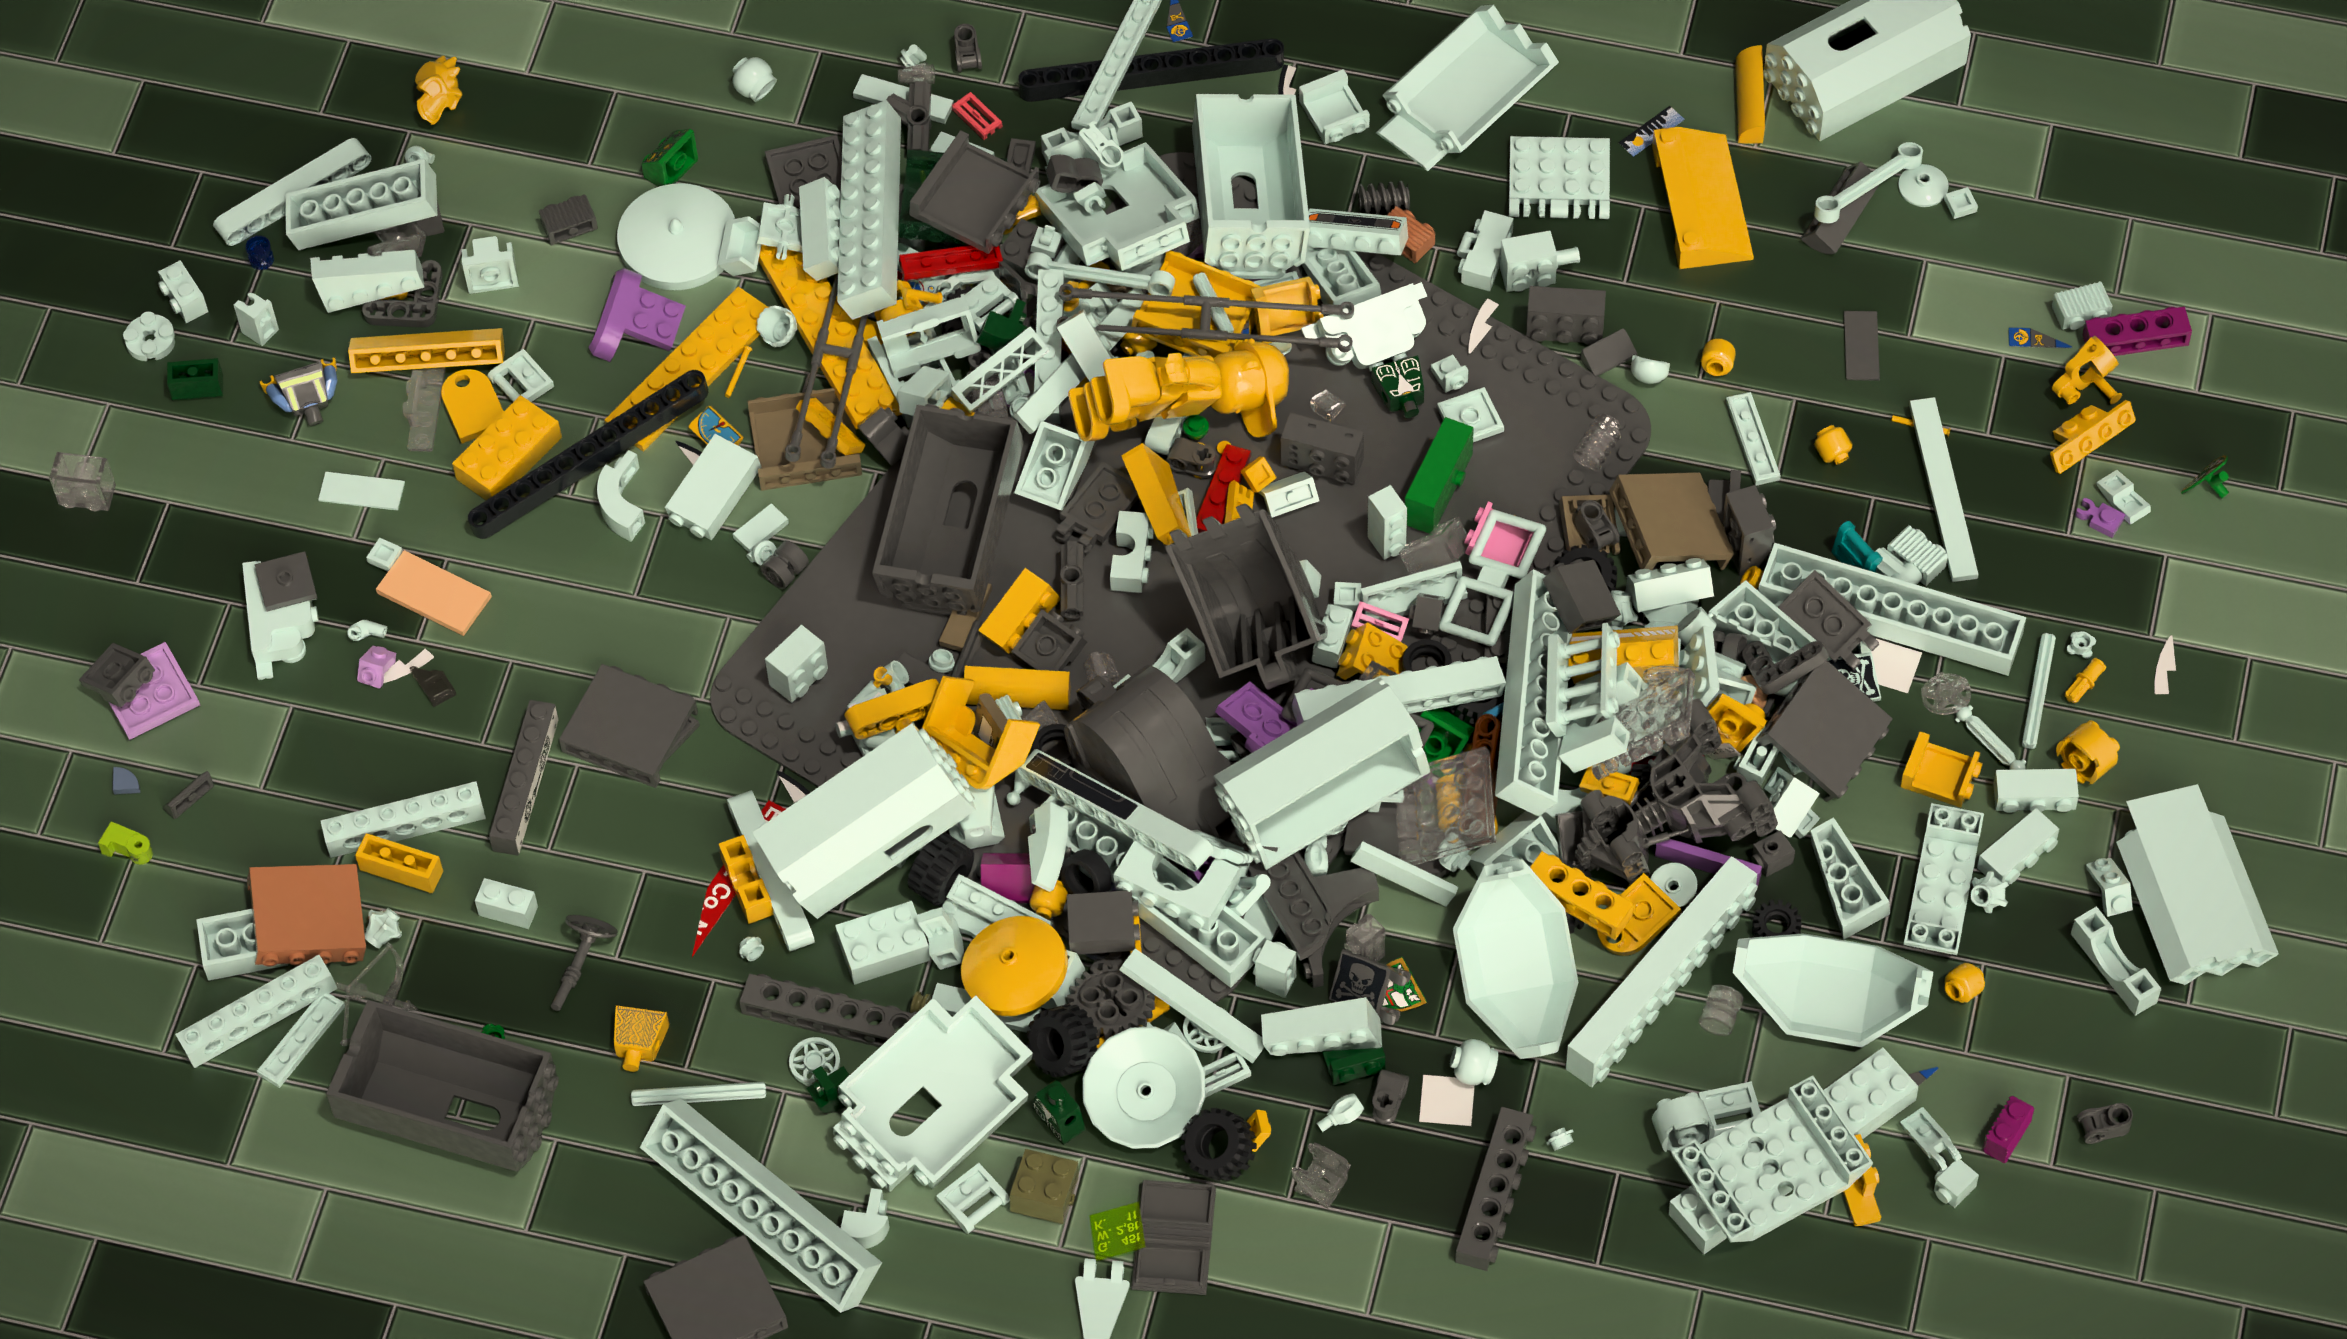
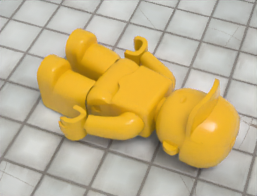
[1068,338,1289,442]

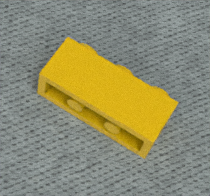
[355,833,443,894]

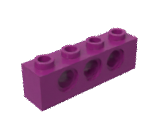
[2082,306,2192,356]

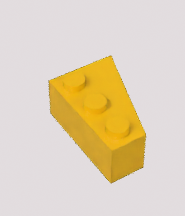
[978,568,1061,654]

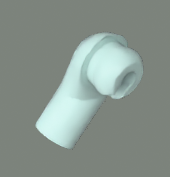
[347,620,387,641]

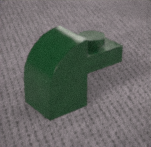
[976,299,1028,351]
[806,1066,849,1113]

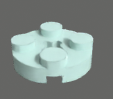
[123,312,175,361]

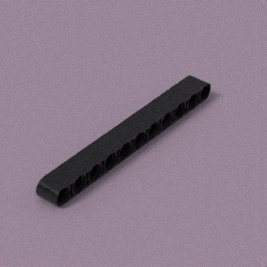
[1018,38,1284,102]
[468,370,709,539]

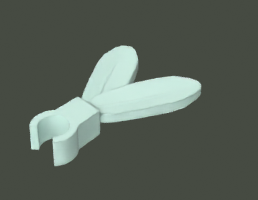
[938,270,994,298]

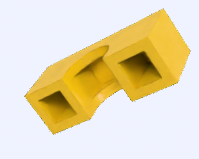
[719,835,774,924]

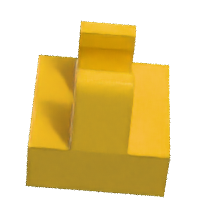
[1240,456,1277,493]

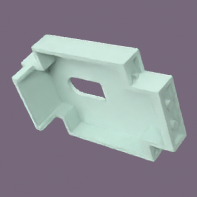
[1035,123,1200,271]
[833,996,1033,1192]

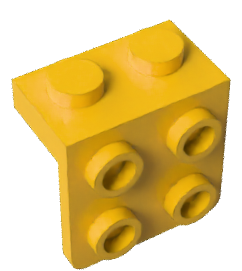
[1337,622,1408,680]

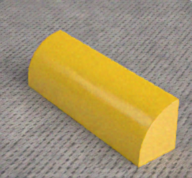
[1735,45,1765,143]
[964,666,1071,710]

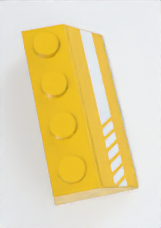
[1569,625,1679,684]

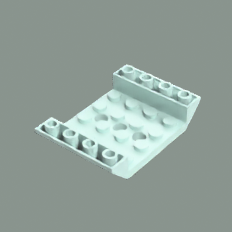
[1671,1075,1873,1243]

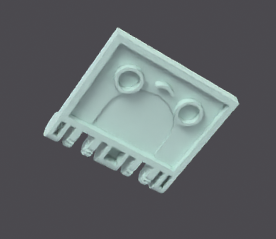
[1509,136,1610,219]

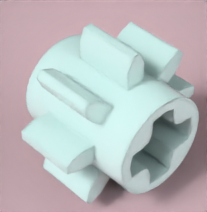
[1438,838,1472,872]

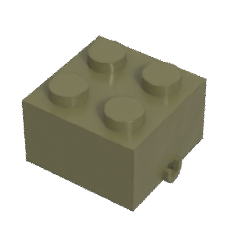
[1010,1149,1079,1224]

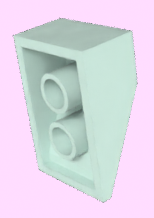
[1014,421,1095,511]

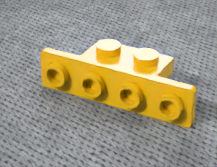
[2050,400,2136,474]
[1843,1134,1881,1226]

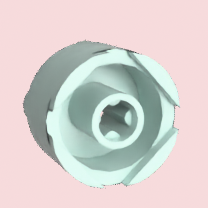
[1652,1092,1715,1152]

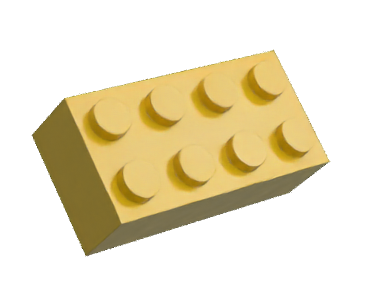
[452,395,562,500]

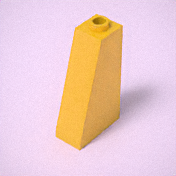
[1121,443,1192,545]

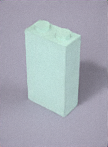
[665,434,762,540]

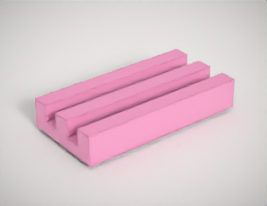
[1351,601,1409,642]

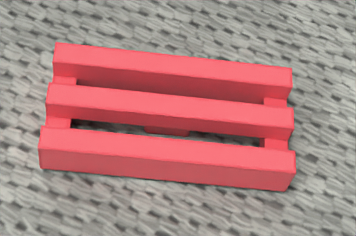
[952,92,1003,140]

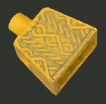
[614,1005,669,1072]

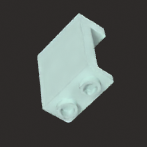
[1299,69,1370,145]

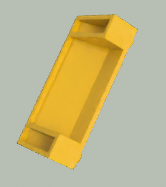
[1652,127,1754,269]

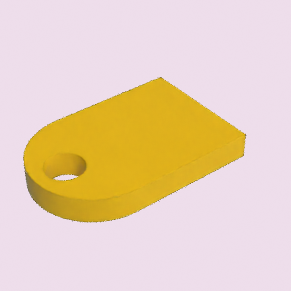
[441,369,504,444]
[1597,873,1682,956]

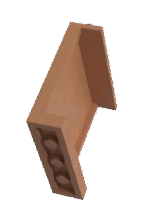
[247,864,366,966]

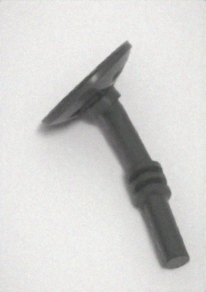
[551,915,618,1011]

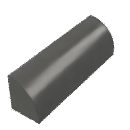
[1801,161,1880,254]

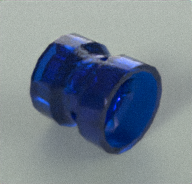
[245,235,274,270]

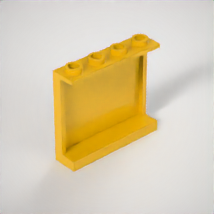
[1131,250,1261,358]

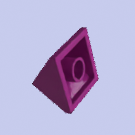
[981,853,1035,903]

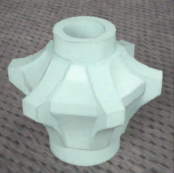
[1609,590,1638,630]
[1971,871,2009,913]
[364,908,402,949]

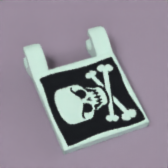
[1827,641,1881,702]

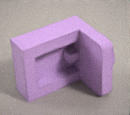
[357,646,397,688]

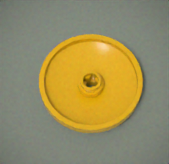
[961,916,1068,1016]

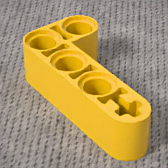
[844,679,940,739]

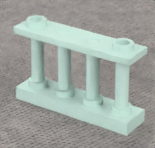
[867,327,963,428]
[1546,623,1620,737]

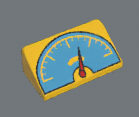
[688,406,744,446]

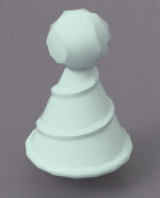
[1007,770,1031,806]

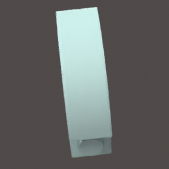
[597,450,645,542]

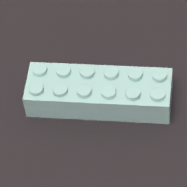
[285,159,437,250]

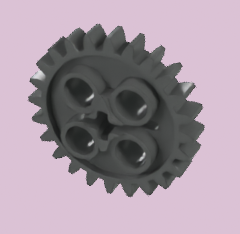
[1067,963,1155,1041]

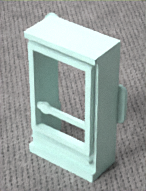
[876,294,981,378]

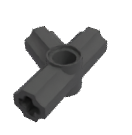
[886,81,932,158]

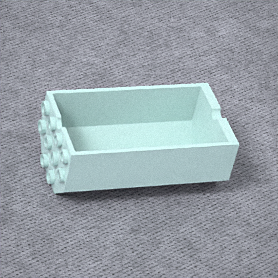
[1763,0,1971,141]
[1192,94,1310,279]
[1214,677,1430,870]
[752,723,976,919]

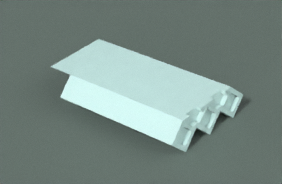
[1376,5,1559,171]
[2116,784,2279,985]

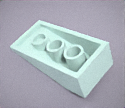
[1302,247,1381,310]

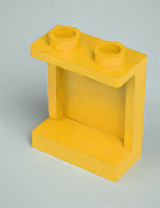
[1251,276,1324,344]
[1901,732,1983,808]

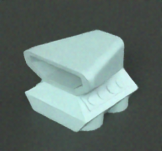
[949,785,1005,849]

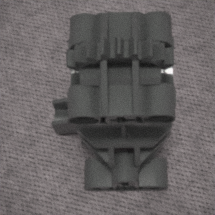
[1575,699,1778,885]

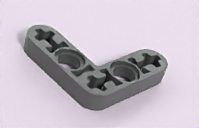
[362,260,443,328]
[1742,641,1829,695]

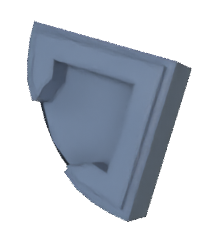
[113,767,141,795]

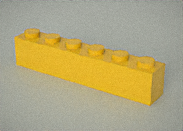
[348,328,505,373]

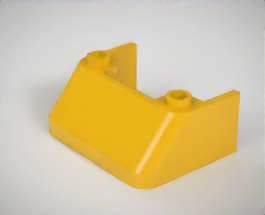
[922,676,1040,790]

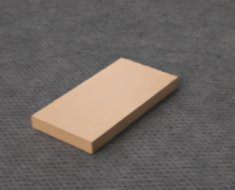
[376,550,492,636]

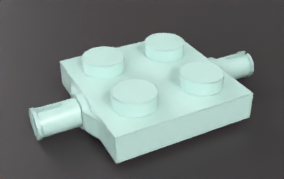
[757,194,802,260]

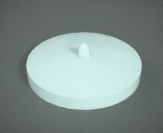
[617,183,735,290]

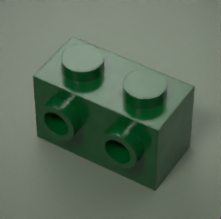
[167,358,223,400]

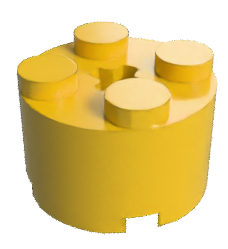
[2056,720,2120,784]

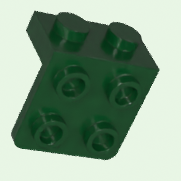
[1322,1047,1386,1085]

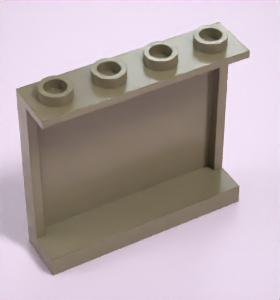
[747,387,862,491]
[1609,472,1734,570]

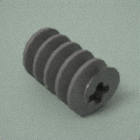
[1358,181,1410,215]

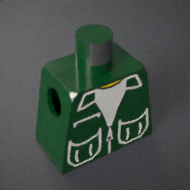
[1371,355,1424,418]
[1033,1080,1085,1145]

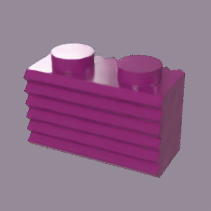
[1983,1096,2035,1163]

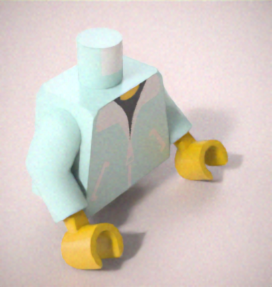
[835,667,912,749]

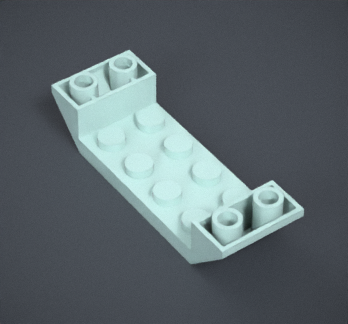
[1904,803,1984,955]

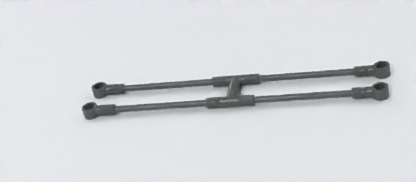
[785,273,868,469]
[1056,283,1355,353]

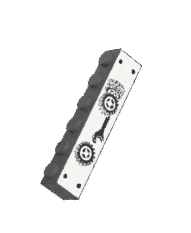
[489,700,559,856]

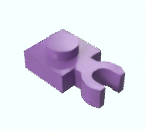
[2075,498,2125,538]

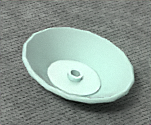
[1083,1027,1206,1149]

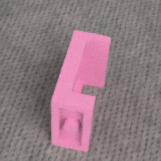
[1464,501,1538,567]

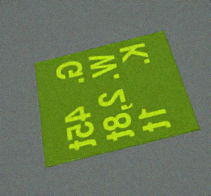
[1090,1201,1146,1261]

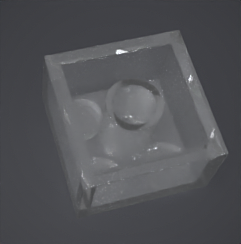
[49,452,116,511]

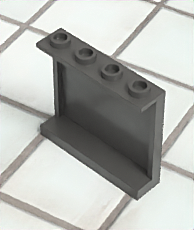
[910,130,1041,254]
[1756,660,1893,802]
[559,664,698,788]
[643,1234,788,1339]

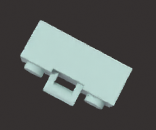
[1457,210,1513,292]

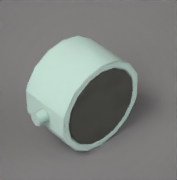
[1677,607,1716,647]

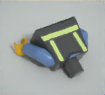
[260,357,338,426]

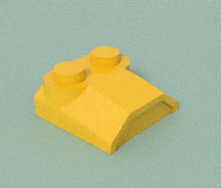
[1706,693,1767,753]

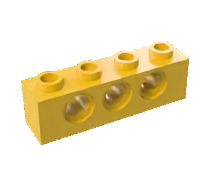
[1530,851,1634,940]

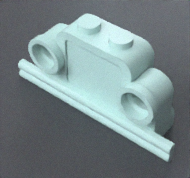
[1301,282,1427,371]
[242,561,319,680]

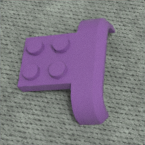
[588,268,686,362]
[1215,681,1314,753]

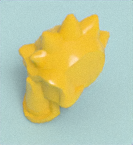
[415,55,462,125]

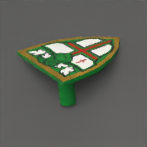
[2181,455,2229,499]
[1382,956,1427,1011]

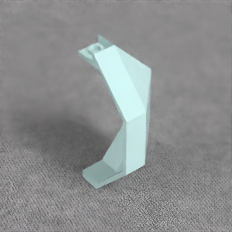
[1453,859,1579,1059]
[1733,933,1933,1047]

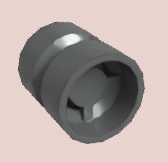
[760,540,809,589]
[1713,631,1747,664]

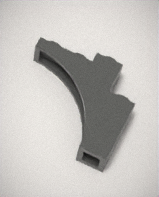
[1283,867,1379,988]

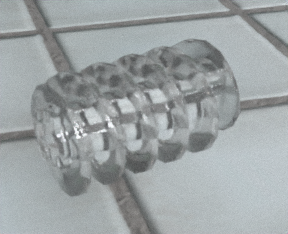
[1573,414,1621,471]

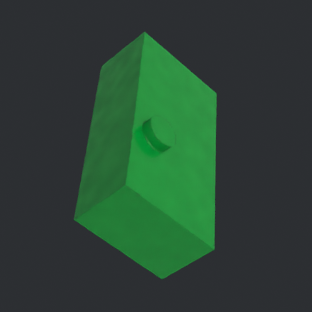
[1405,417,1474,535]

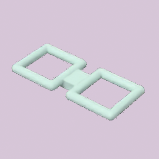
[1439,510,1546,646]

